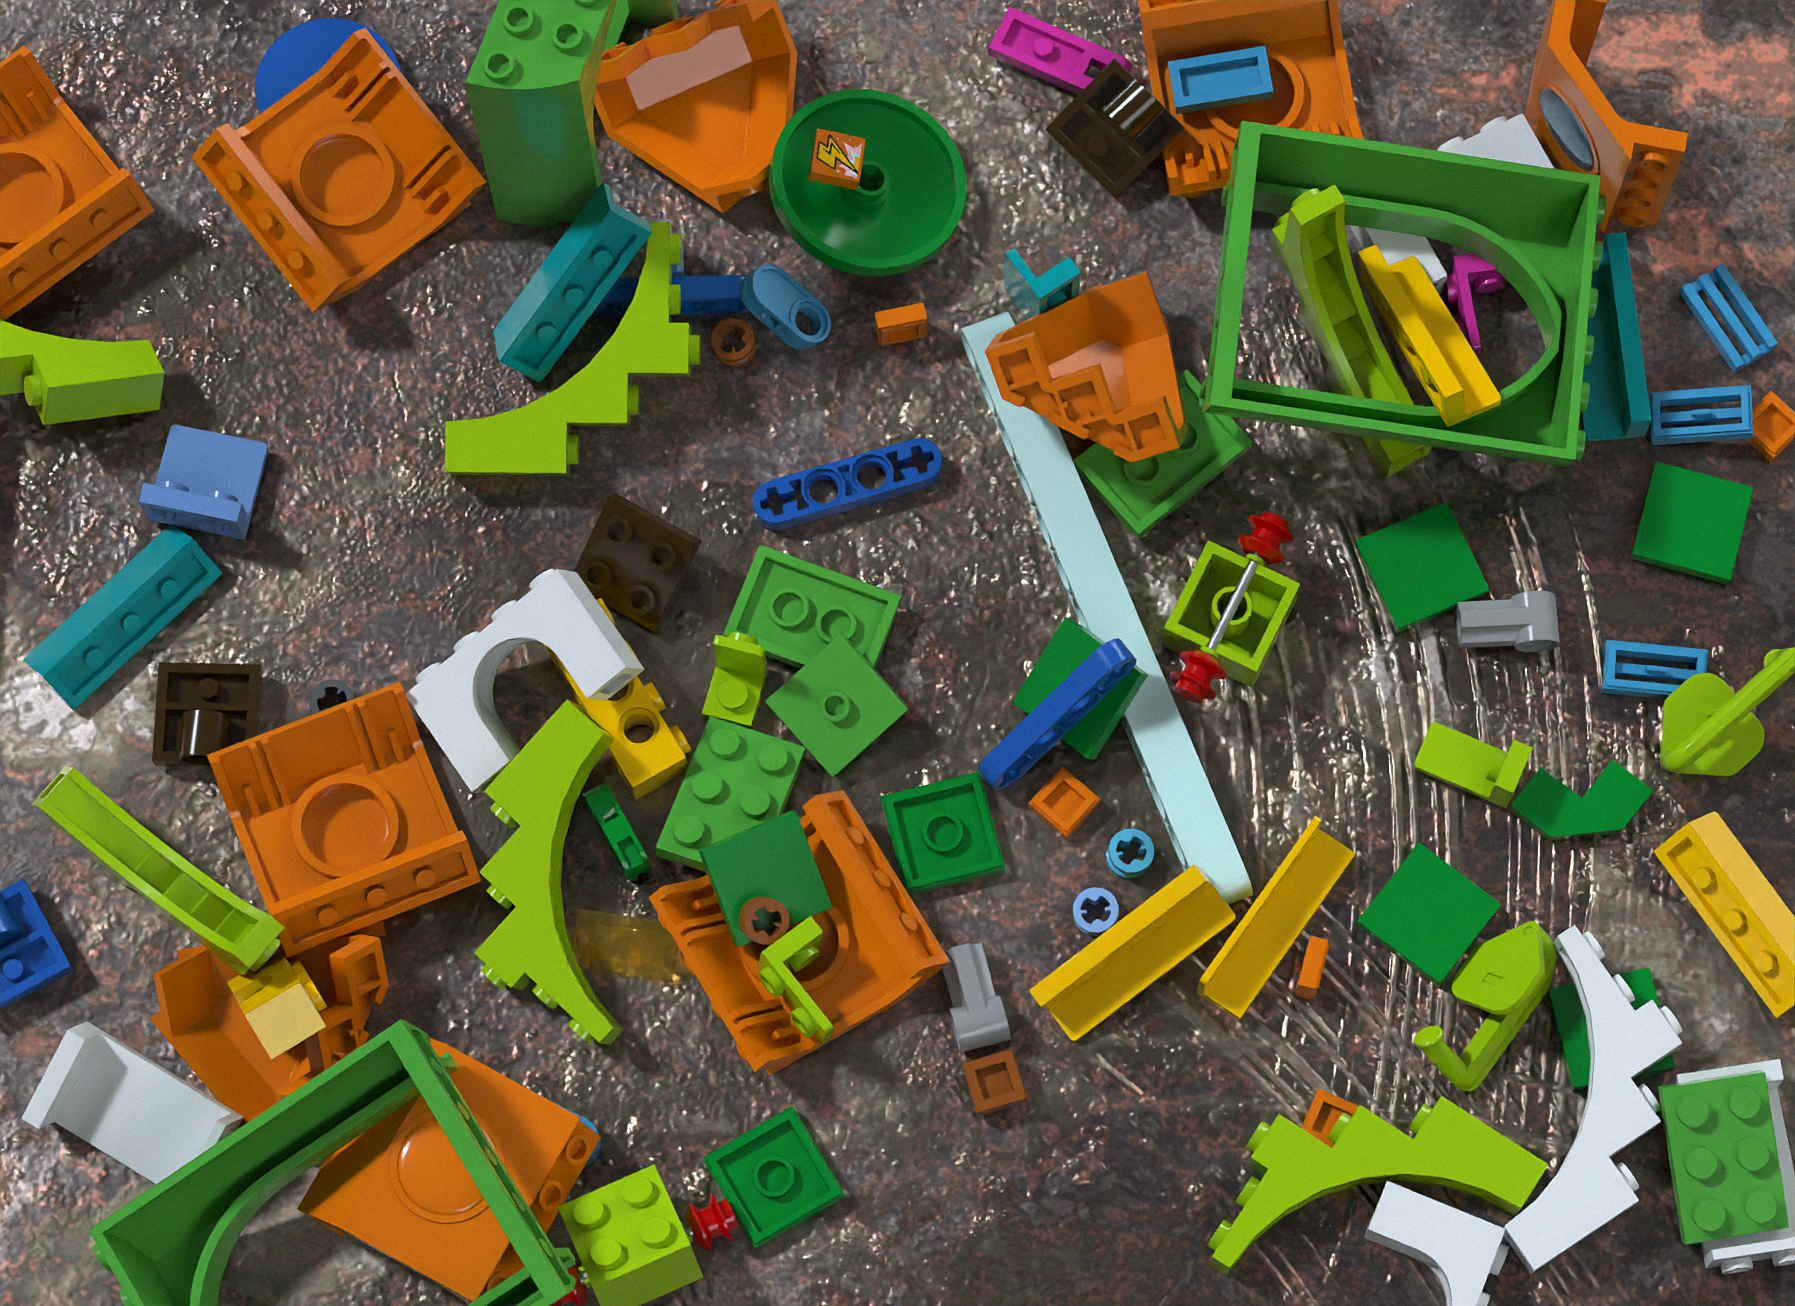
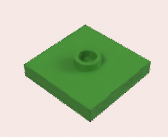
[765,633,910,777]

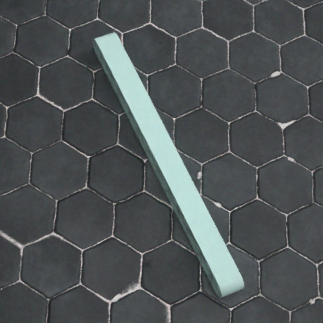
[960,312,1253,905]

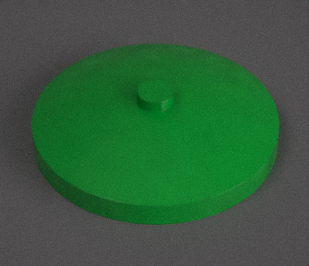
[768,89,966,276]

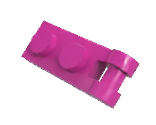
[988,6,1133,95]

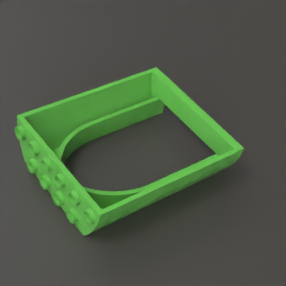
[465,0,679,227]
[1198,121,1606,467]
[89,1019,576,1306]

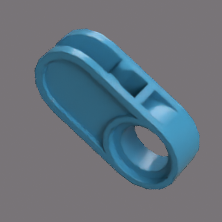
[740,264,831,350]

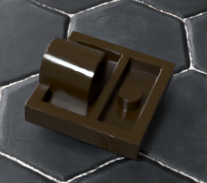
[1045,58,1185,199]
[573,493,702,632]
[152,662,263,767]

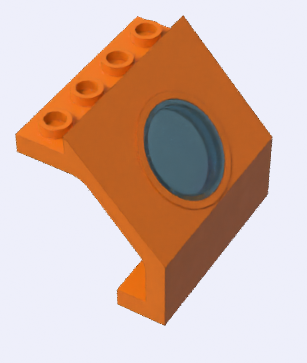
[1525,0,1688,234]

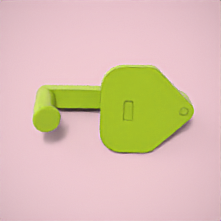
[1660,647,1795,776]
[1414,921,1557,1091]

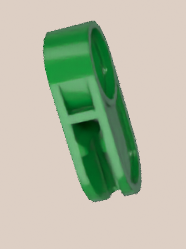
[582,782,652,882]

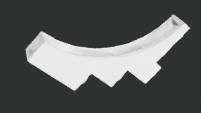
[1503,925,1682,1275]

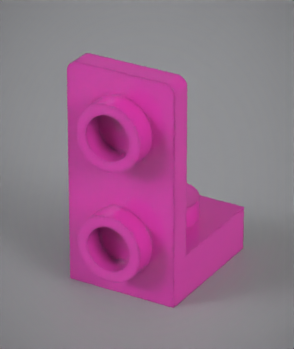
[1443,253,1509,358]

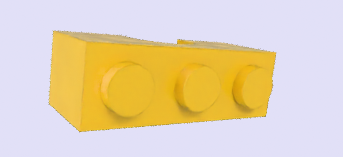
[227,950,327,1059]

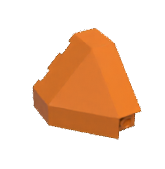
[594,0,797,214]
[985,271,1188,463]
[149,932,389,1127]

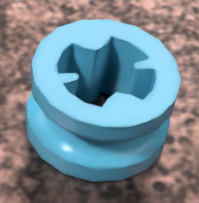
[1106,828,1154,879]

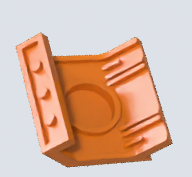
[1138,0,1364,198]
[191,28,487,312]
[0,45,155,321]
[207,681,481,957]
[648,790,950,1076]
[297,1038,601,1304]

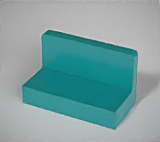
[1004,248,1081,319]

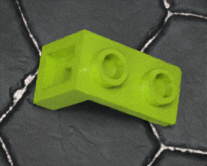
[702,632,768,729]
[1413,722,1533,808]
[758,916,834,1045]

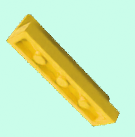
[1358,244,1501,427]
[1653,811,1795,1018]
[1196,816,1356,1022]
[1029,864,1236,1041]

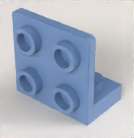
[138,424,269,540]

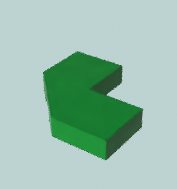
[1508,759,1654,841]

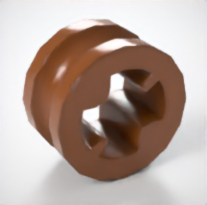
[710,318,757,367]
[738,896,790,945]

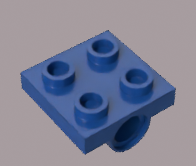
[0,879,74,1010]

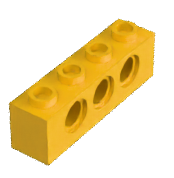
[542,598,691,800]

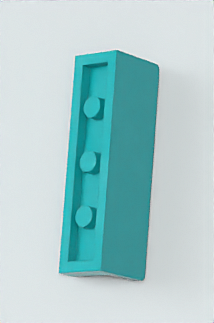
[494,183,652,383]
[1581,232,1651,441]
[23,525,222,711]

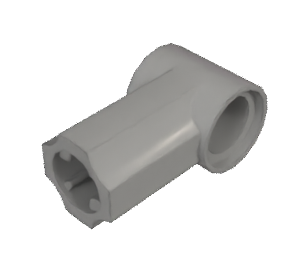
[1456,591,1560,652]
[942,943,1011,1053]

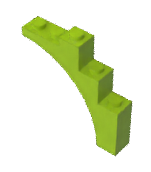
[1269,184,1431,477]
[445,222,701,476]
[0,320,165,425]
[475,699,624,1045]
[31,766,285,975]
[1207,1096,1549,1275]

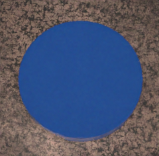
[255,18,401,114]

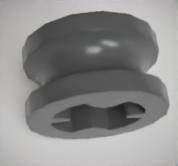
[309,680,355,714]

